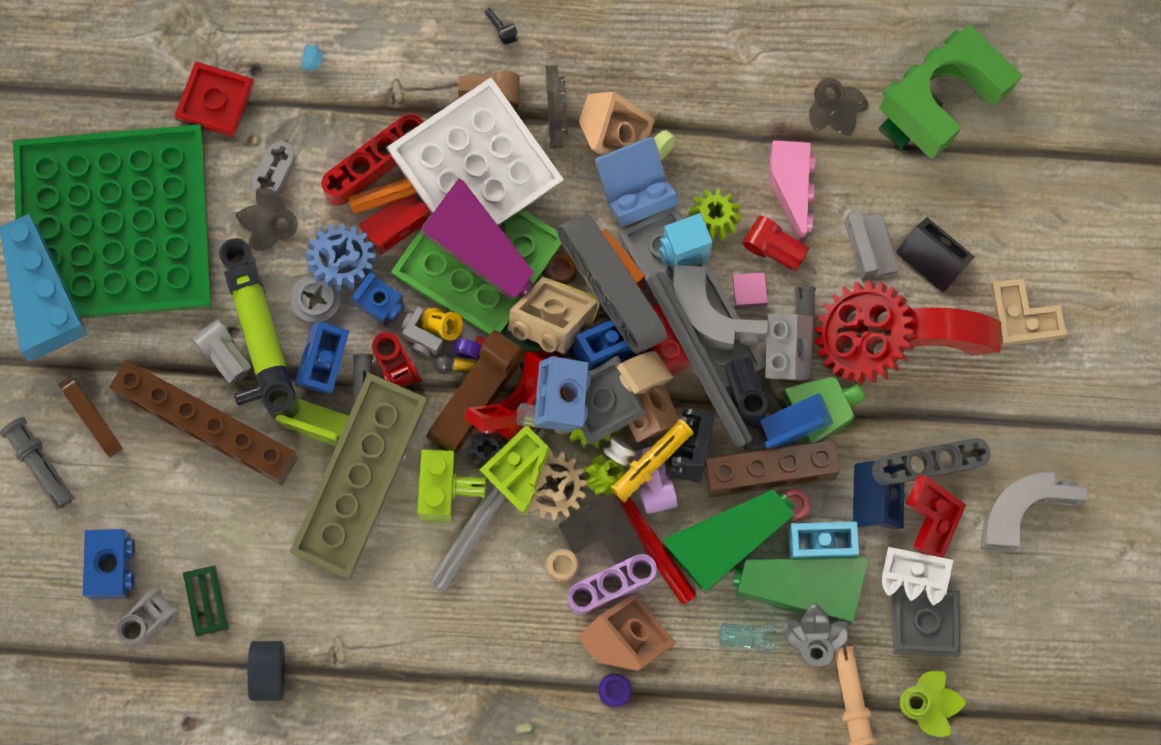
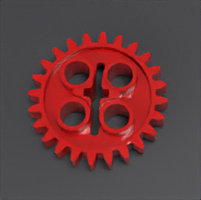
[814,280,917,385]

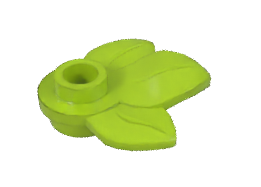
[899,671,966,737]

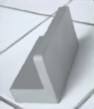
[845,211,898,281]

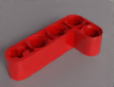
[321,114,424,206]

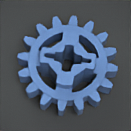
[306,223,375,291]

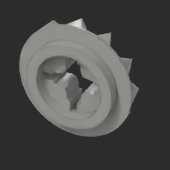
[290,274,342,323]

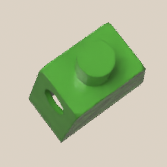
[782,377,865,444]

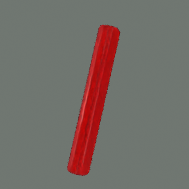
[612,495,696,605]

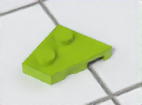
[480,425,551,515]

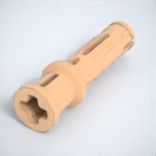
[834,646,878,745]

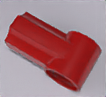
[742,215,810,273]

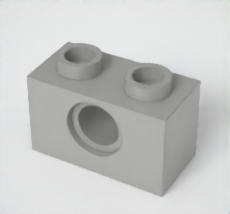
[765,314,813,381]

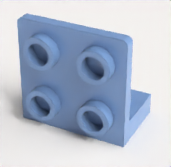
[595,137,679,227]

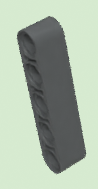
[557,214,667,354]

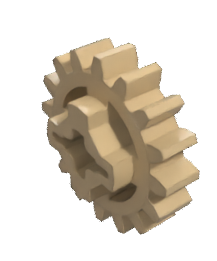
[528,451,587,523]

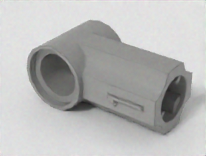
[192,319,253,386]

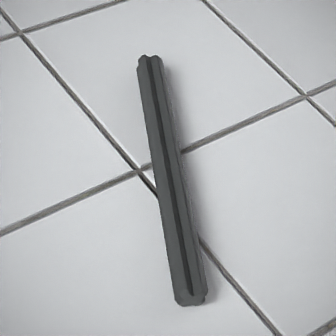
[647,271,752,447]

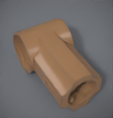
[458,71,520,109]

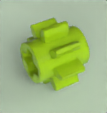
[585,455,624,497]

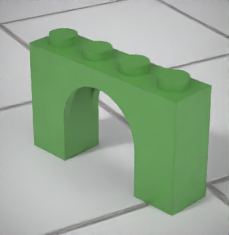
[879,24,1023,160]

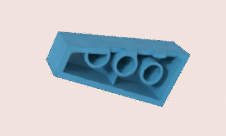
[0,214,88,362]

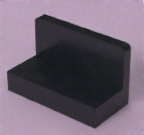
[896,217,975,292]

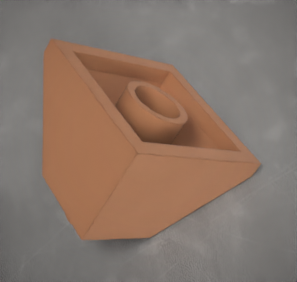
[578,593,676,671]

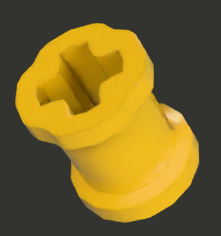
[421,308,463,341]

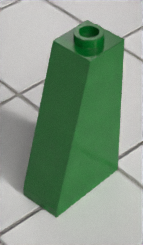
[662,490,795,594]
[732,557,868,626]

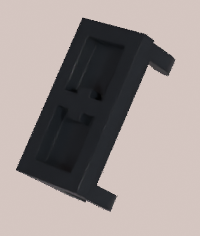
[665,409,716,483]

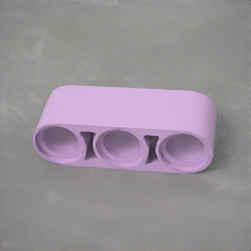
[568,554,657,616]

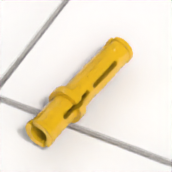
[611,419,694,502]

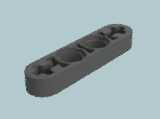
[872,438,991,486]

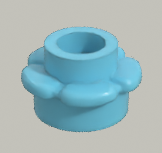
[300,43,324,73]

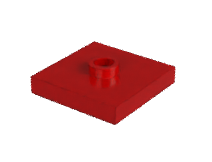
[174,61,255,138]

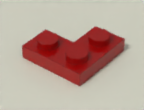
[906,475,966,558]

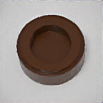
[545,252,577,285]

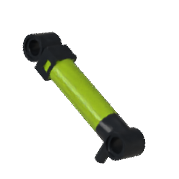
[219,238,299,420]

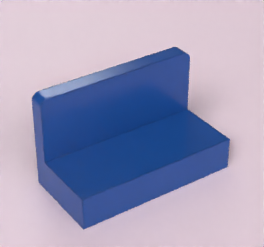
[760,393,834,449]

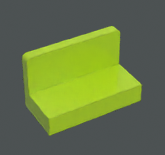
[275,398,349,447]

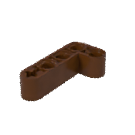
[426,330,524,454]

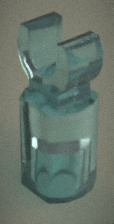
[719,623,777,651]

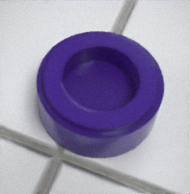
[452,338,482,361]
[598,673,632,708]

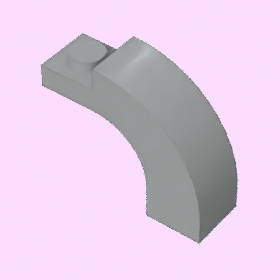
[672,265,768,352]
[981,472,1087,552]

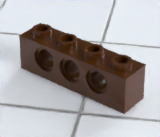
[704,440,840,498]

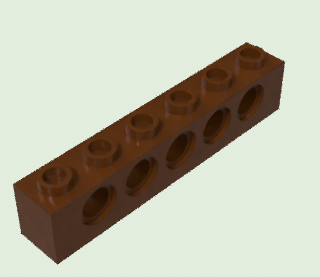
[109,360,298,486]

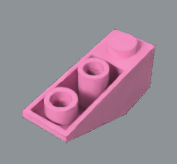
[769,141,816,242]

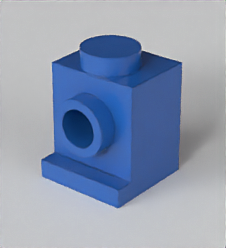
[352,272,404,327]

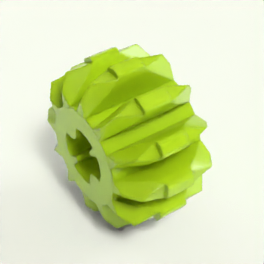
[688,188,742,242]

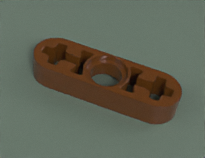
[58,375,124,458]

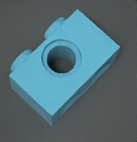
[659,213,712,272]
[787,522,859,559]

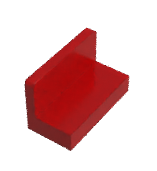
[360,195,430,255]

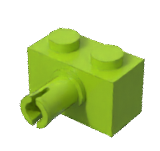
[417,449,486,522]

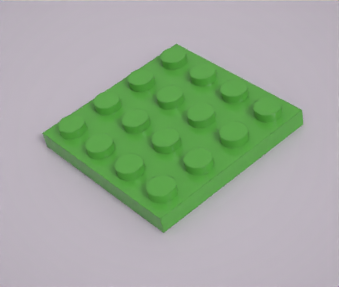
[391,210,562,336]

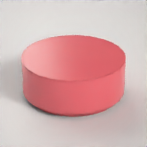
[784,489,811,522]

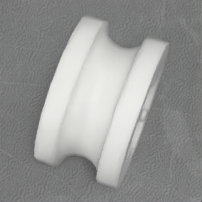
[604,437,636,466]

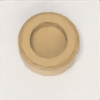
[546,549,579,583]

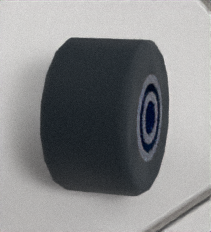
[247,641,285,701]

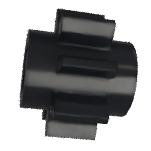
[467,433,504,469]

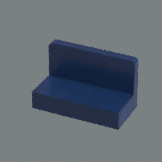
[853,461,905,530]

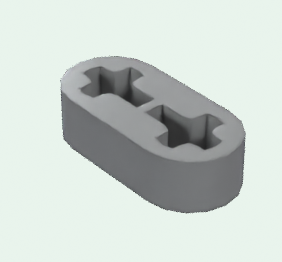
[252,141,295,200]

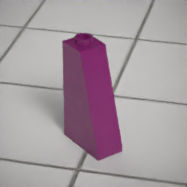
[419,178,534,300]

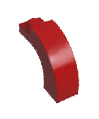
[885,308,1001,355]
[465,350,569,439]

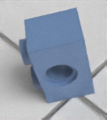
[534,356,591,432]

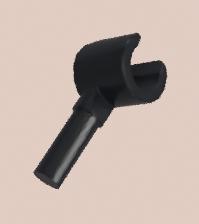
[484,8,519,45]

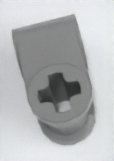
[116,587,180,649]

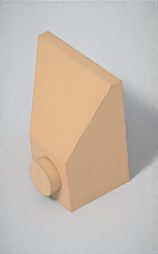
[579,92,655,156]

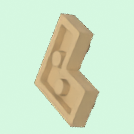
[990,278,1067,346]

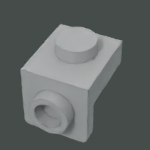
[401,307,444,358]

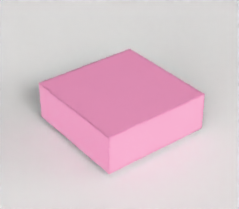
[732,272,768,308]

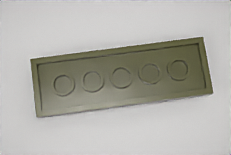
[290,373,429,579]

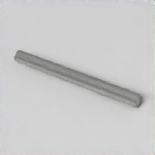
[430,426,545,592]

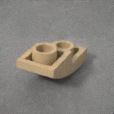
[617,351,674,394]

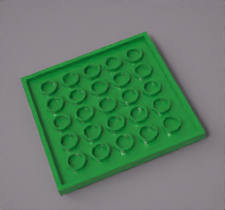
[13,124,212,319]

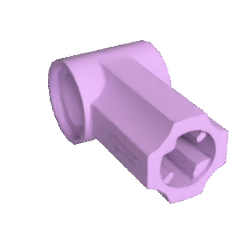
[633,446,677,515]

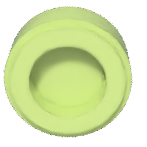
[654,130,676,160]

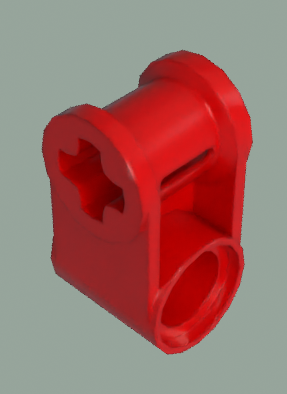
[371,332,423,388]

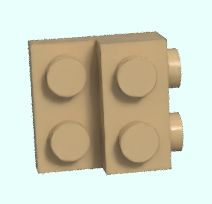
[508,277,598,354]

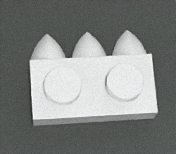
[882,547,953,606]

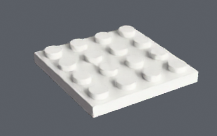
[387,77,564,226]

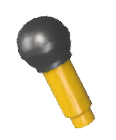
[433,352,477,375]

